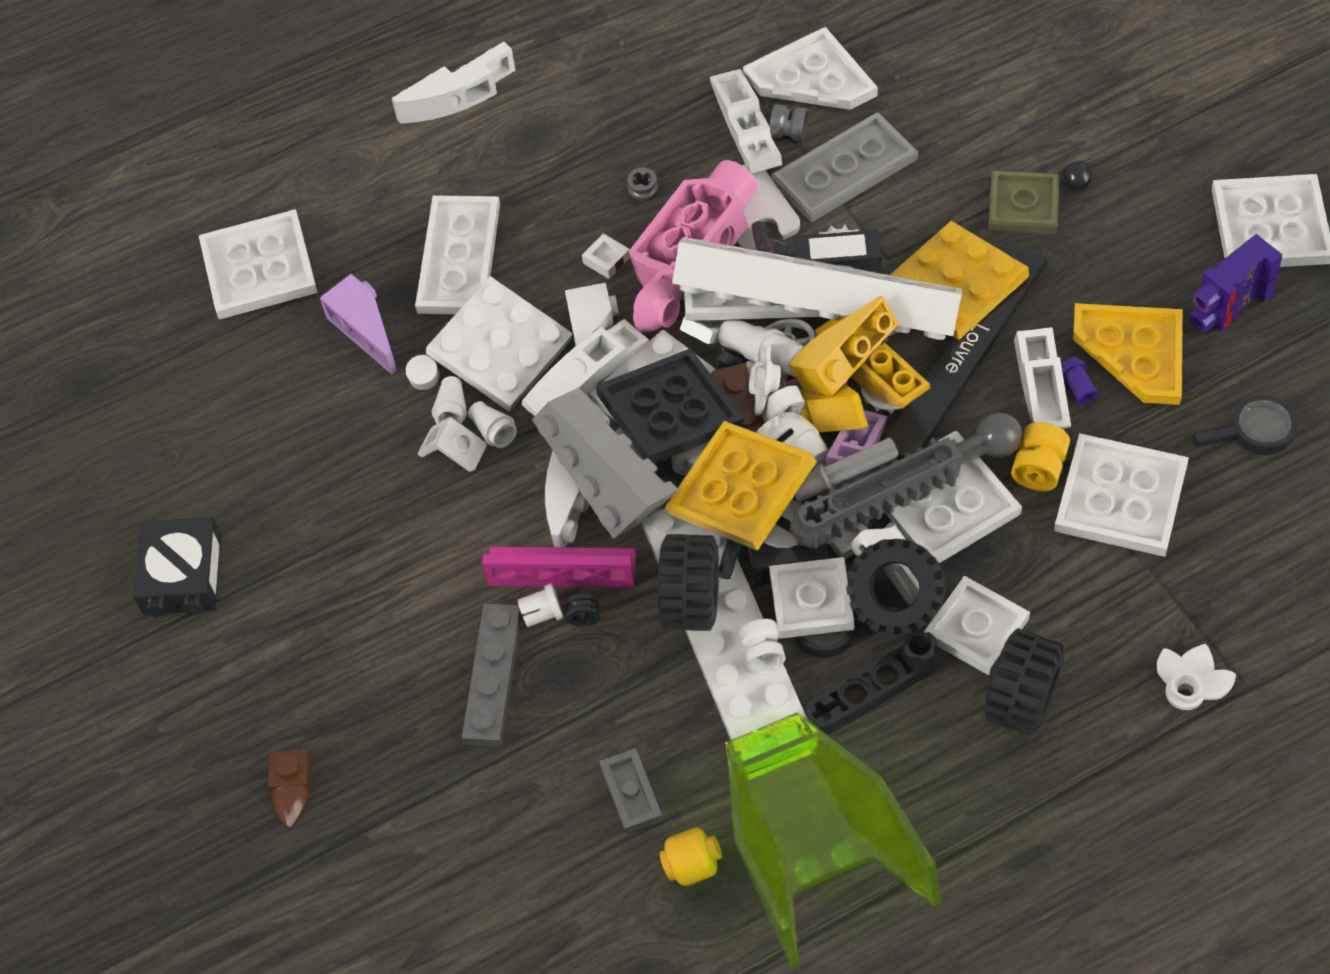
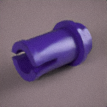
[1061,357,1098,405]

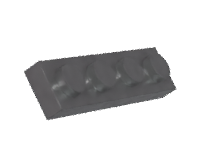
[462,604,522,747]

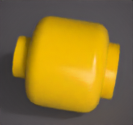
[660,827,722,886]

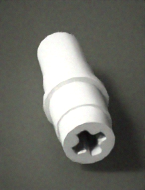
[718,319,805,377]

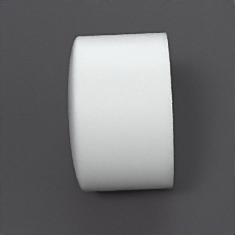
[406,355,440,390]

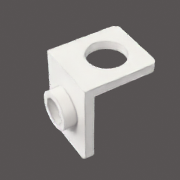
[418,417,487,472]

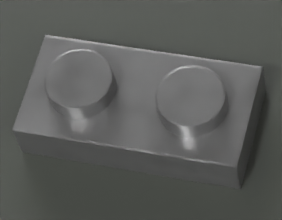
[599,748,663,835]

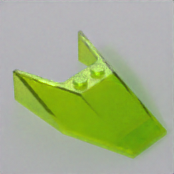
[726,712,942,969]

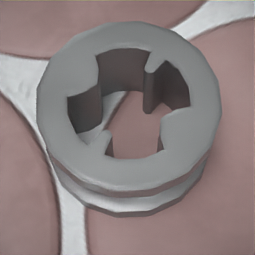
[627,167,658,201]

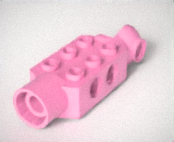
[629,160,758,332]

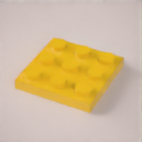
[890,221,1029,340]
[665,421,817,550]

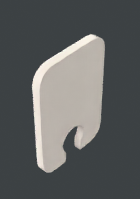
[736,164,800,250]

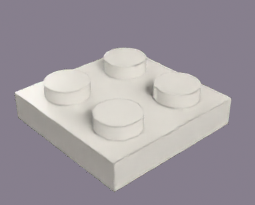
[769,557,854,639]
[924,576,1030,675]

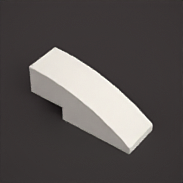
[1014,327,1071,429]

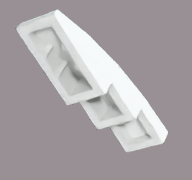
[710,69,782,174]

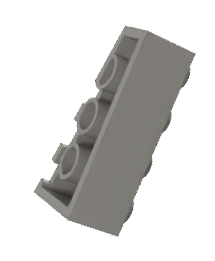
[532,388,679,539]

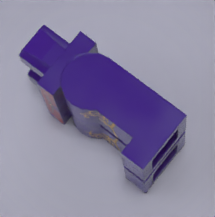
[1189,234,1283,333]

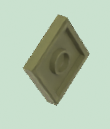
[988,171,1060,234]

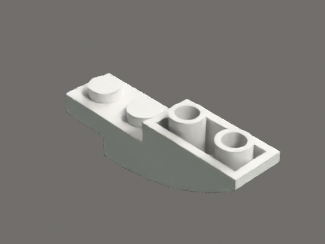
[392,42,515,124]
[522,319,649,416]
[545,451,590,548]

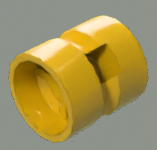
[1011,422,1070,492]

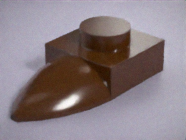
[268,749,311,828]

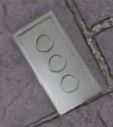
[771,112,918,223]

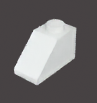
[565,283,619,346]

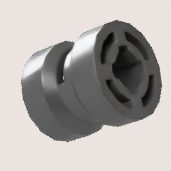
[770,104,809,141]

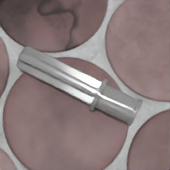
[795,438,899,503]

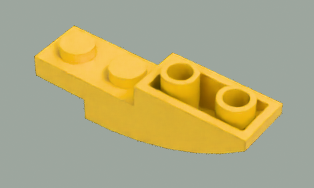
[815,315,930,408]

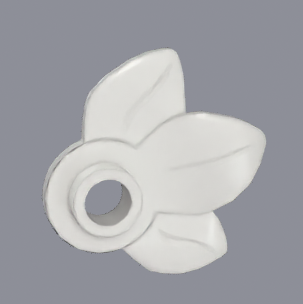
[749,344,781,416]
[1157,644,1236,710]

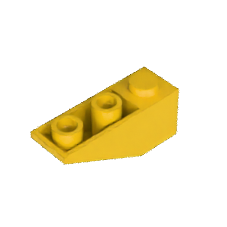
[788,296,899,396]

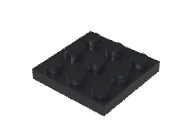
[596,348,744,464]

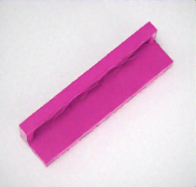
[482,547,637,588]

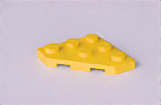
[1073,303,1183,405]

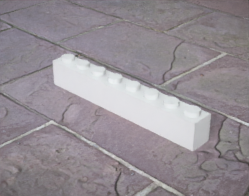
[672,237,962,339]

